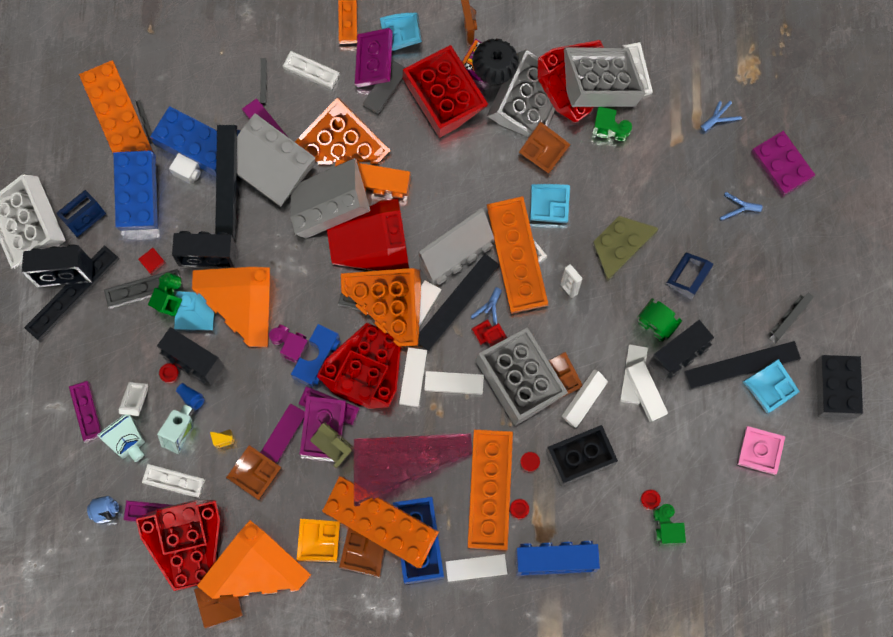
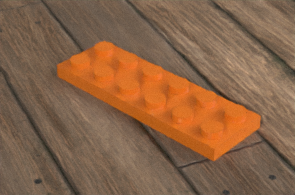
[79,60,154,153]
[486,196,548,314]
[468,429,513,551]
[322,476,439,568]

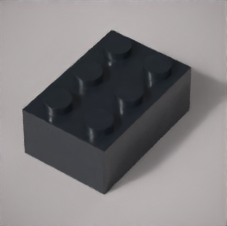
[172,231,237,268]
[22,244,93,287]
[649,319,714,381]
[157,327,224,385]
[816,355,863,418]
[546,425,618,487]

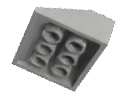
[564,47,646,107]
[487,49,555,137]
[236,114,315,207]
[291,158,371,238]
[419,208,494,285]
[475,327,568,426]

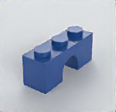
[291,324,341,388]

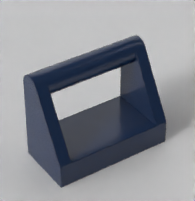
[56,190,106,237]
[666,252,714,300]

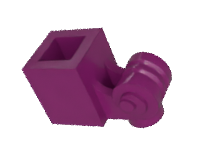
[269,324,309,364]

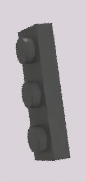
[770,292,814,344]

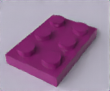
[355,28,393,87]
[752,130,815,196]
[299,396,346,458]

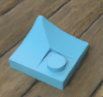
[380,13,422,51]
[530,184,570,223]
[174,291,214,331]
[742,359,800,413]

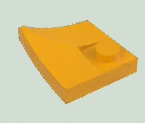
[296,519,340,562]

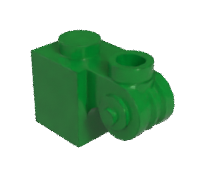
[593,107,632,141]
[148,273,182,317]
[653,504,686,546]

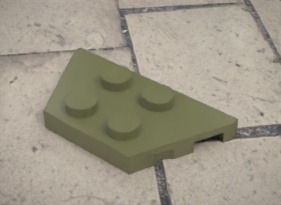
[593,216,658,281]

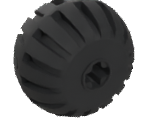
[472,38,518,85]

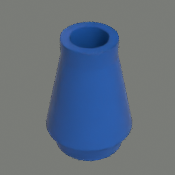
[176,383,204,411]

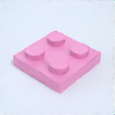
[737,426,785,475]

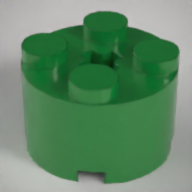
[637,298,682,342]

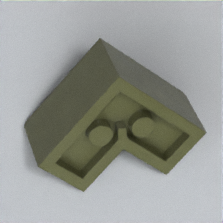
[310,422,355,468]

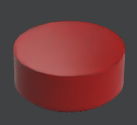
[159,363,180,384]
[520,452,540,472]
[640,489,661,510]
[509,499,530,520]

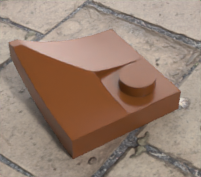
[461,0,477,47]
[519,122,571,174]
[548,352,583,400]
[226,445,281,500]
[339,528,385,578]
[194,588,243,629]

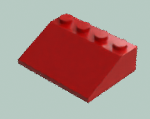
[403,45,488,138]

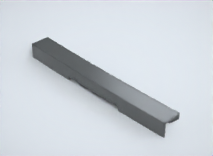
[260,58,267,104]
[135,99,153,144]

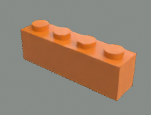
[335,159,411,199]

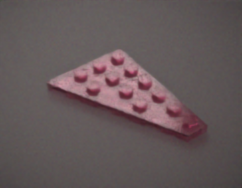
[354,433,472,506]

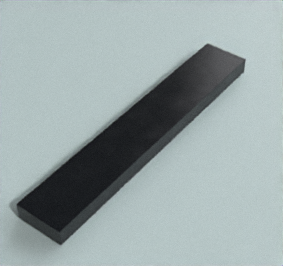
[215,125,237,239]
[24,245,119,341]
[418,254,500,352]
[684,341,801,390]

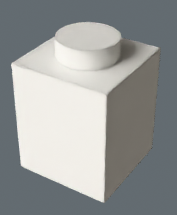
[169,153,201,185]

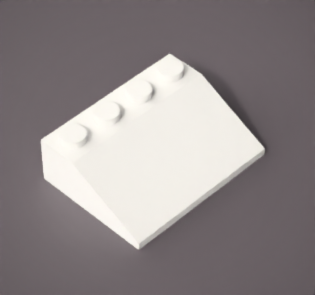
[0,174,66,268]

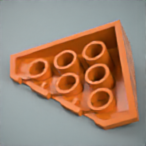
[295,97,391,164]
[192,267,270,347]
[341,268,421,347]
[197,520,311,599]

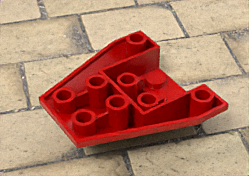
[538,40,604,123]
[327,198,409,271]
[317,323,401,409]
[136,500,220,591]

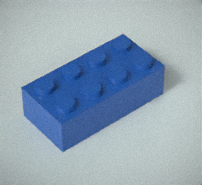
[150,106,217,177]
[113,151,158,231]
[393,497,444,585]
[515,541,600,576]

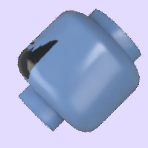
[87,496,119,524]

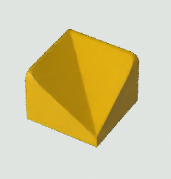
[210,430,235,449]

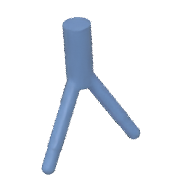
[700,101,742,132]
[720,192,762,220]
[471,287,502,325]

